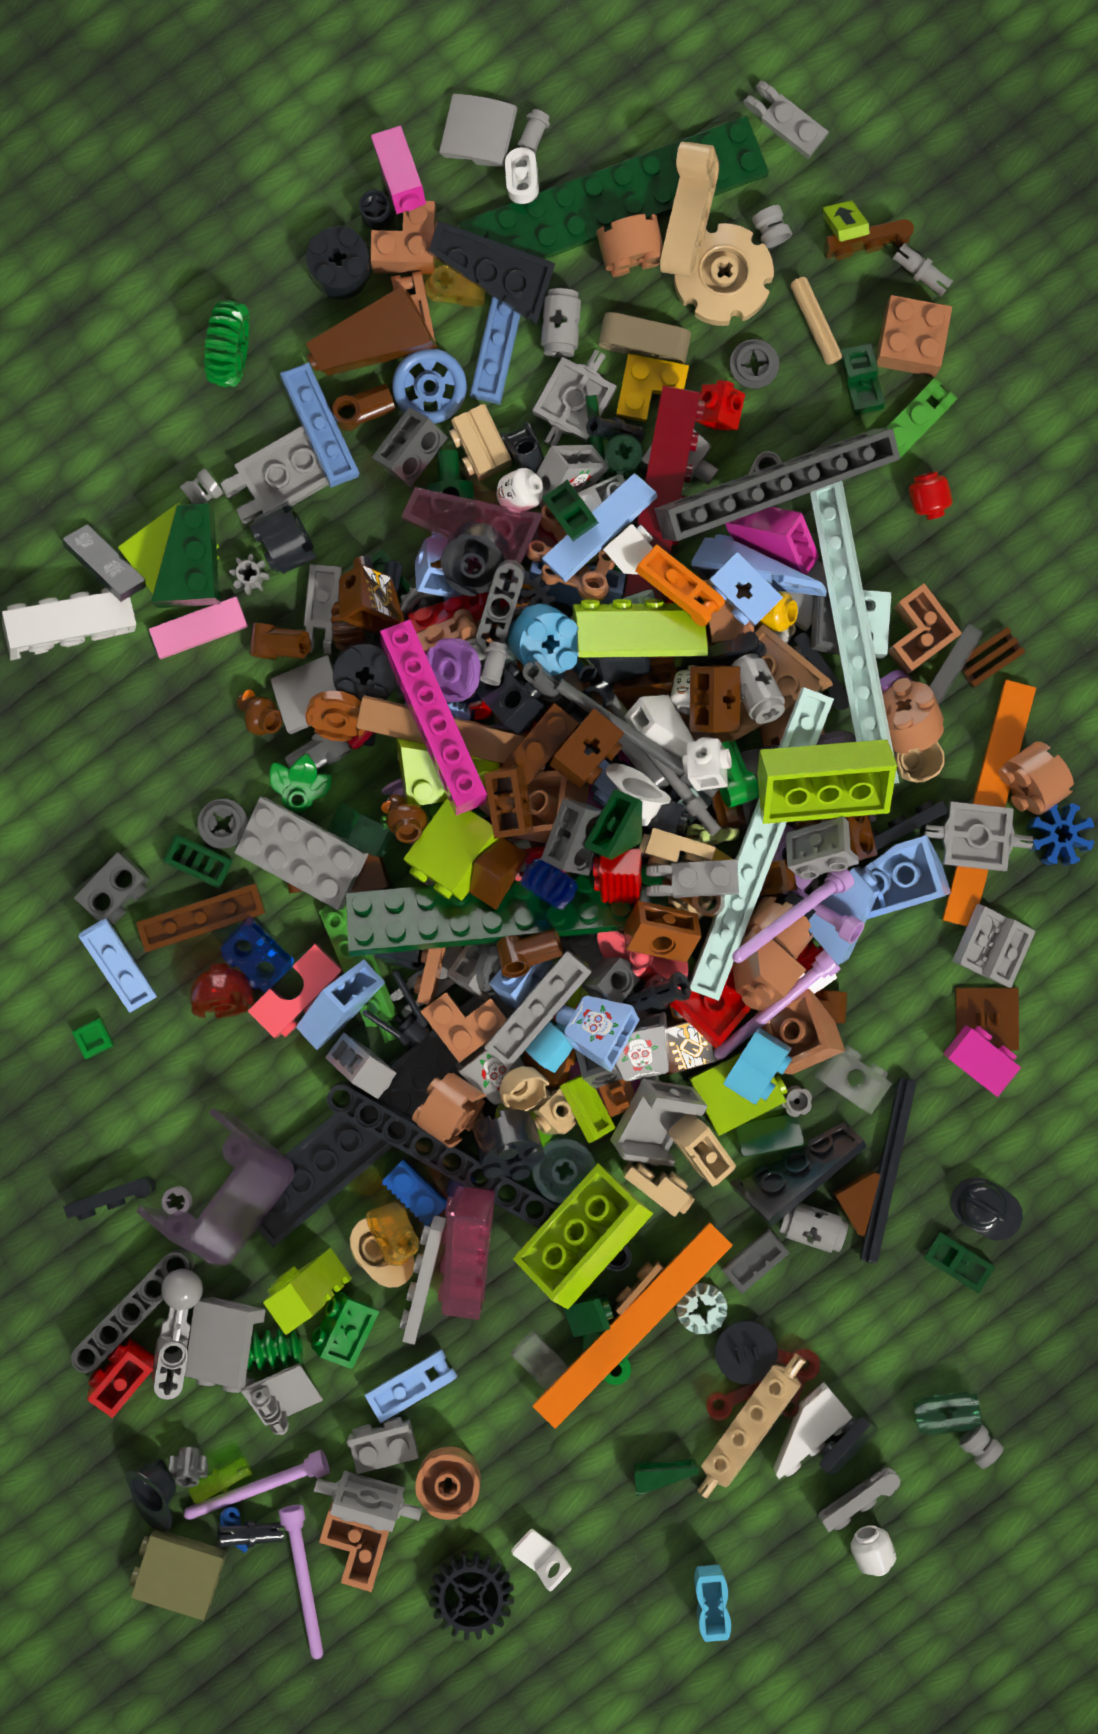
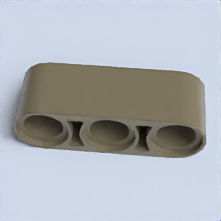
[598,312,692,364]

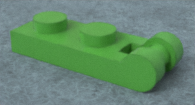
[887,377,958,462]

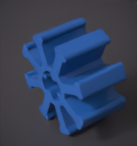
[1027,803,1094,866]

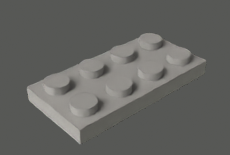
[235,797,369,910]

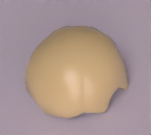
[893,741,945,783]
[500,1066,549,1111]

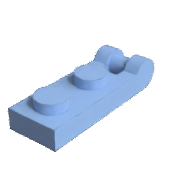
[365,1349,458,1423]

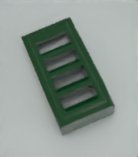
[161,834,233,889]
[633,1459,699,1496]

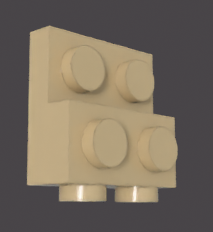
[639,828,716,866]
[622,1162,695,1217]

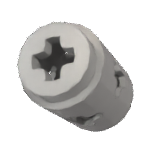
[541,288,581,358]
[731,654,785,724]
[779,1203,849,1253]

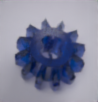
[520,859,578,909]

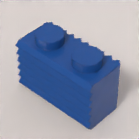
[383,1159,449,1226]

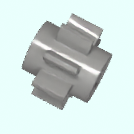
[229,554,270,595]

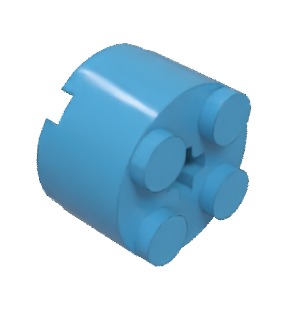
[508,604,579,676]

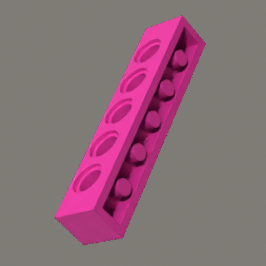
[380,620,487,816]

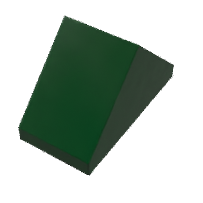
[583,789,642,860]

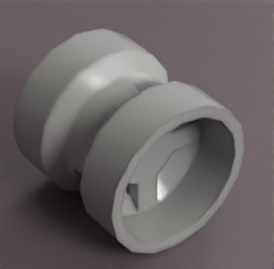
[752,205,792,248]
[180,468,223,504]
[958,1423,1004,1469]

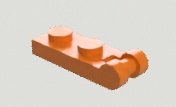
[635,545,725,627]

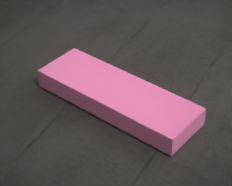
[149,597,248,659]

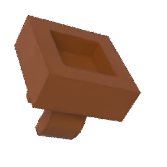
[599,1079,635,1117]

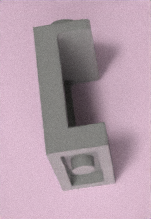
[610,1079,708,1166]
[185,1297,265,1393]

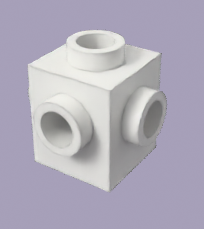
[683,737,732,791]

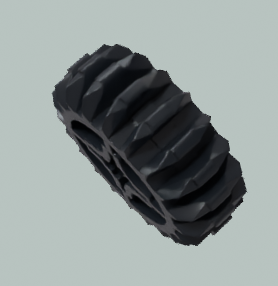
[429,1551,514,1640]

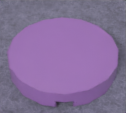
[426,638,481,702]

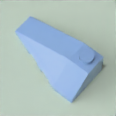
[862,835,951,919]

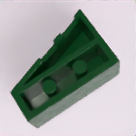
[151,503,220,608]

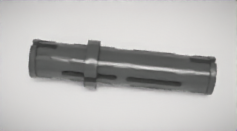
[523,661,573,710]

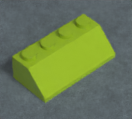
[573,599,708,657]
[757,739,897,824]
[513,1163,654,1309]

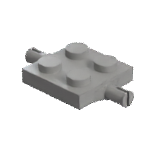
[533,350,617,447]
[924,802,1033,872]
[314,1471,422,1532]

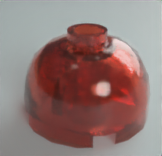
[190,963,255,1018]

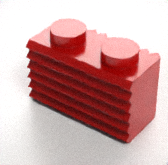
[593,848,642,905]

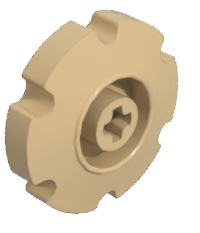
[674,223,774,326]

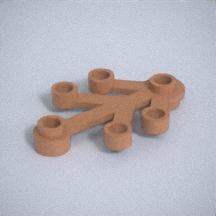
[527,505,615,601]

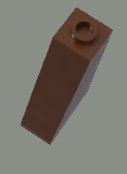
[306,286,438,376]

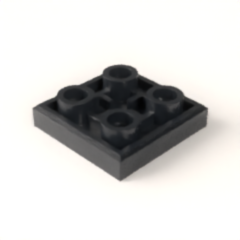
[819,1417,878,1475]

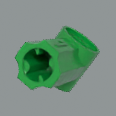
[719,741,759,808]

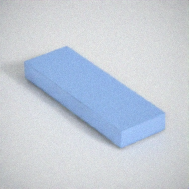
[79,918,157,1013]

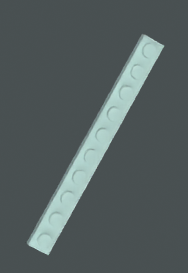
[810,481,899,784]
[689,687,834,1000]

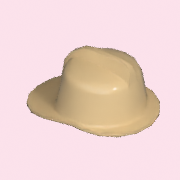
[350,1217,415,1288]

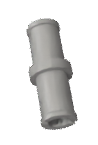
[893,243,953,297]

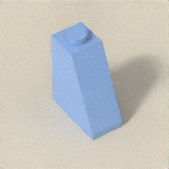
[808,866,880,965]
[296,960,385,1050]

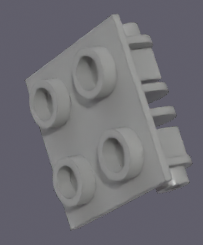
[241,1363,323,1435]

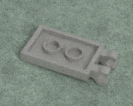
[220,426,329,525]

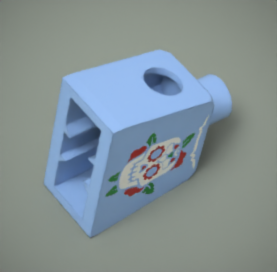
[556,996,640,1072]

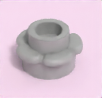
[782,1086,812,1117]

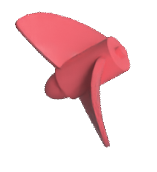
[597,931,688,989]

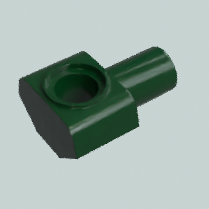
[427,450,476,518]

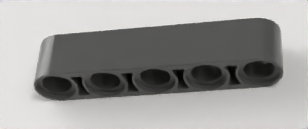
[71,1248,194,1373]

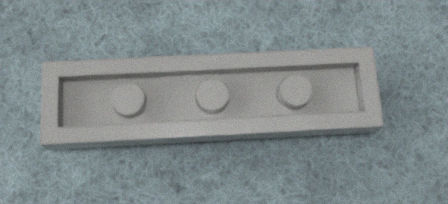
[484,949,592,1068]
[399,1215,447,1345]

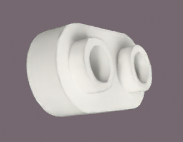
[505,148,539,204]

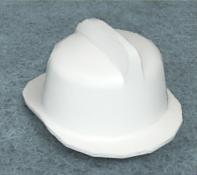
[605,763,671,826]

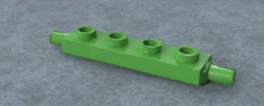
[319,904,397,1043]

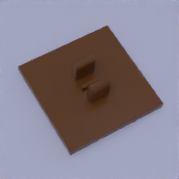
[955,988,1019,1051]

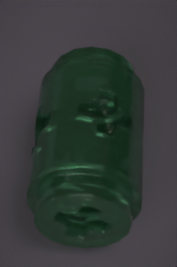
[604,434,642,481]
[913,1391,982,1436]

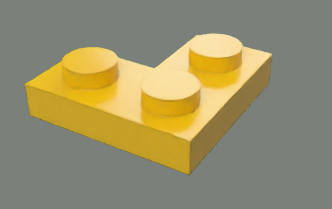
[616,354,689,422]

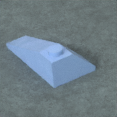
[691,535,827,597]

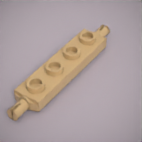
[697,1353,806,1498]

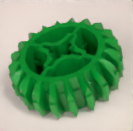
[204,300,250,387]

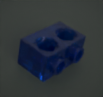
[220,916,294,993]

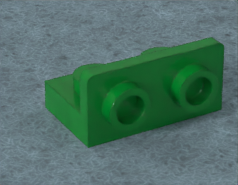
[311,1291,380,1369]

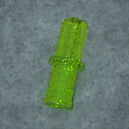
[189,1456,252,1504]

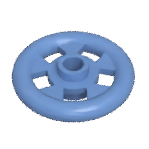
[392,348,467,424]

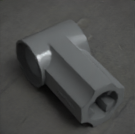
[285,734,352,770]

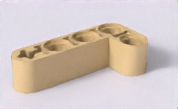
[660,141,719,277]

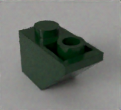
[563,1289,614,1337]

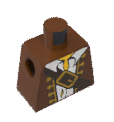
[339,556,404,635]
[665,1002,723,1075]

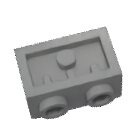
[786,816,859,879]
[346,1417,419,1474]

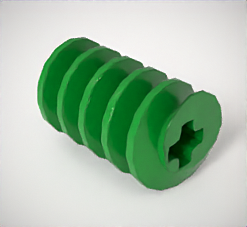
[247,1329,303,1372]

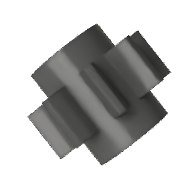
[168,1447,209,1487]

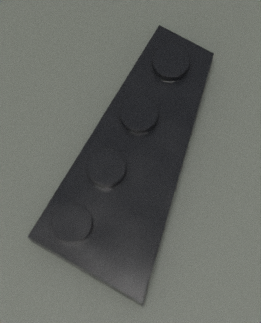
[427,221,555,325]
[730,1122,867,1227]

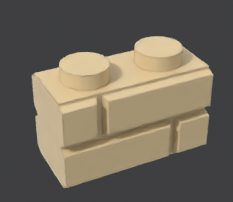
[449,404,512,481]
[668,1114,736,1186]

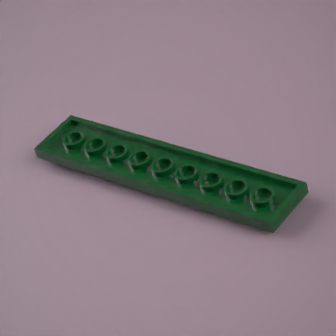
[459,116,769,259]
[346,865,669,956]

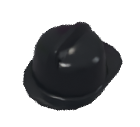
[951,1177,1023,1241]
[125,1459,176,1532]

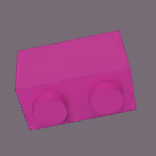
[943,1025,1021,1097]

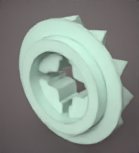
[677,1283,727,1334]

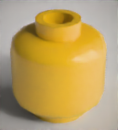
[755,590,798,632]

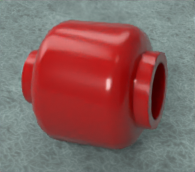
[908,471,953,520]

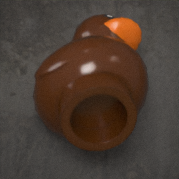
[236,689,283,736]
[381,794,427,843]

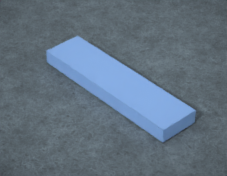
[542,473,657,582]

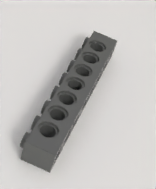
[654,428,900,541]

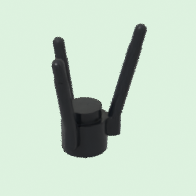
[362,970,430,1048]

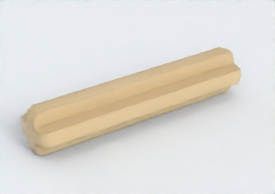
[791,277,842,365]

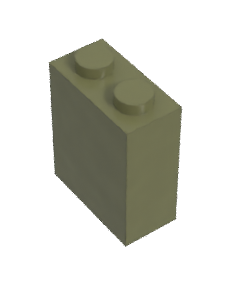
[129,1529,228,1621]

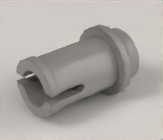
[518,109,550,153]
[480,642,510,686]

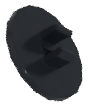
[715,1321,778,1384]

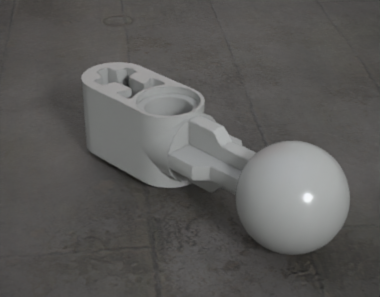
[152,1269,203,1400]

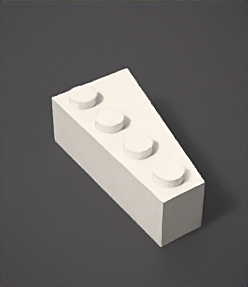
[2,588,136,661]

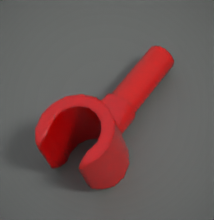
[468,698,492,721]

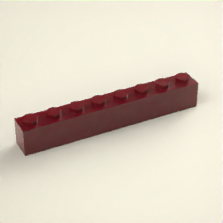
[624,386,705,603]

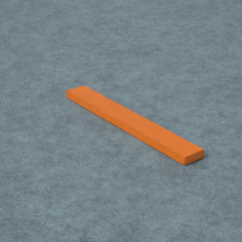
[941,680,1036,927]
[532,1222,733,1429]

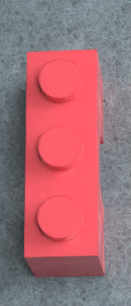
[248,944,343,1038]

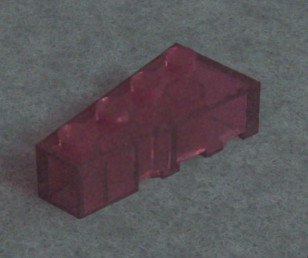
[401,487,543,572]
[438,1186,495,1320]

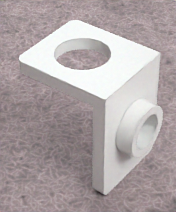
[511,1529,571,1591]

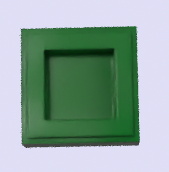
[71,1017,115,1060]

